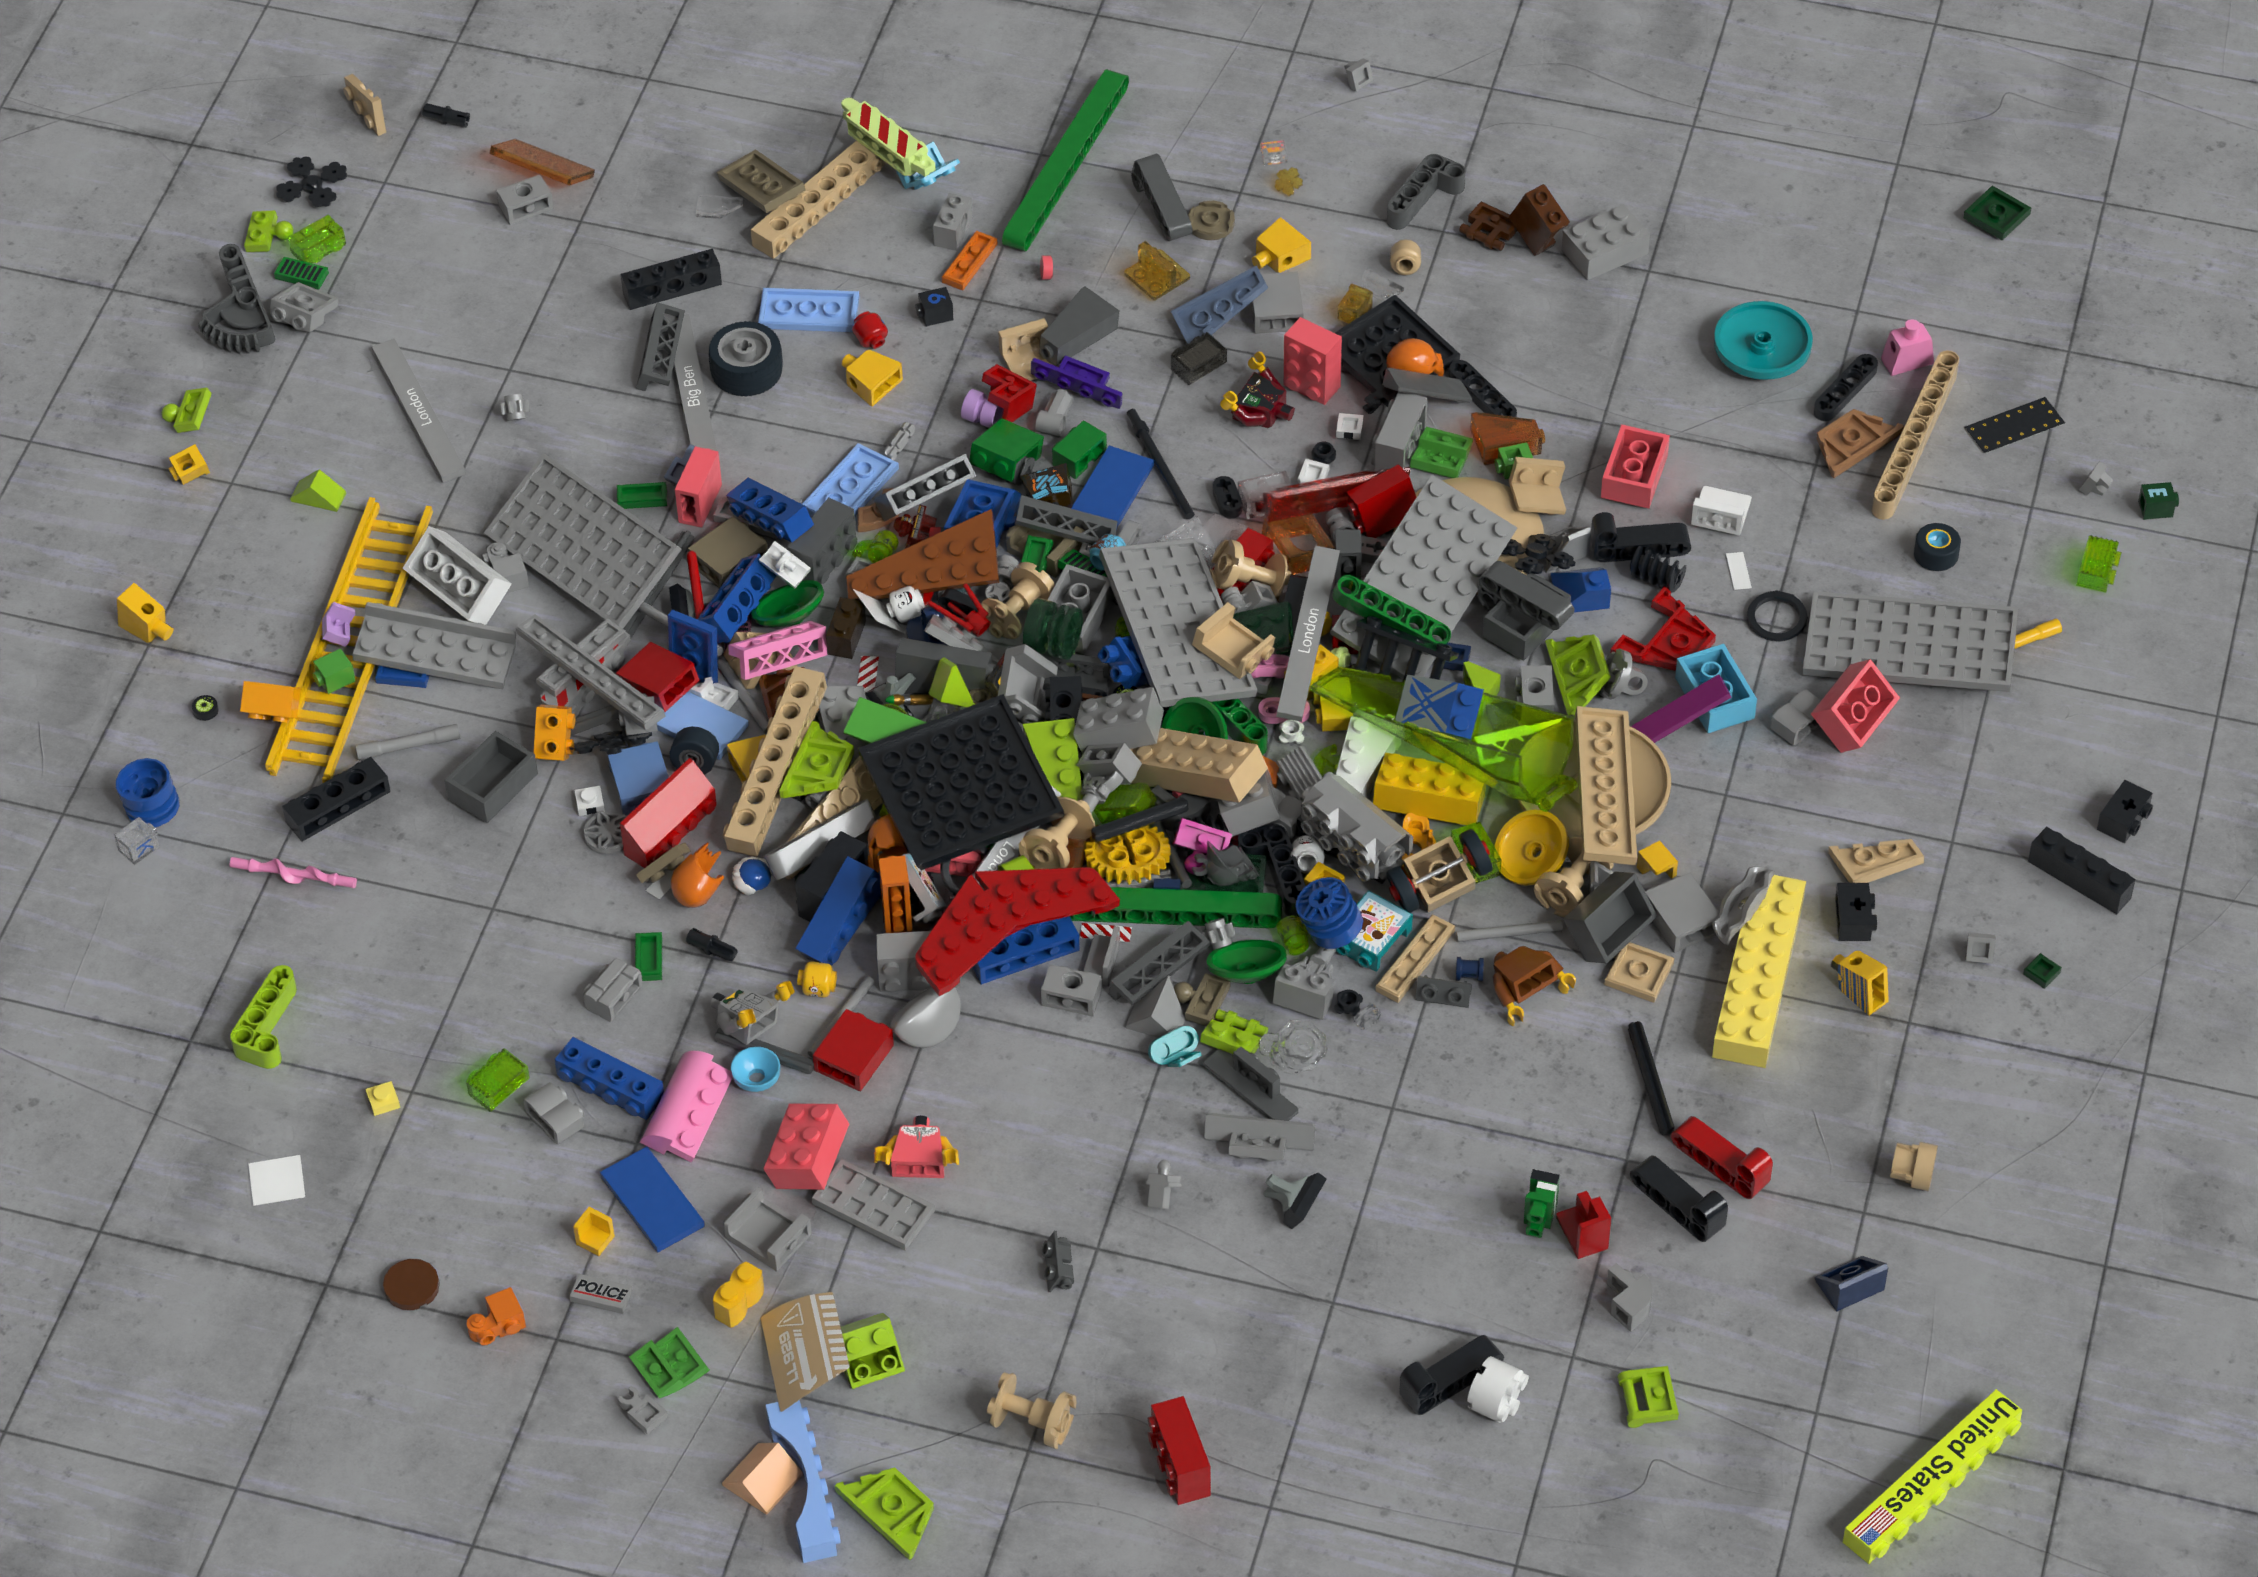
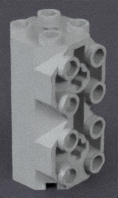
[1301,772,1413,882]

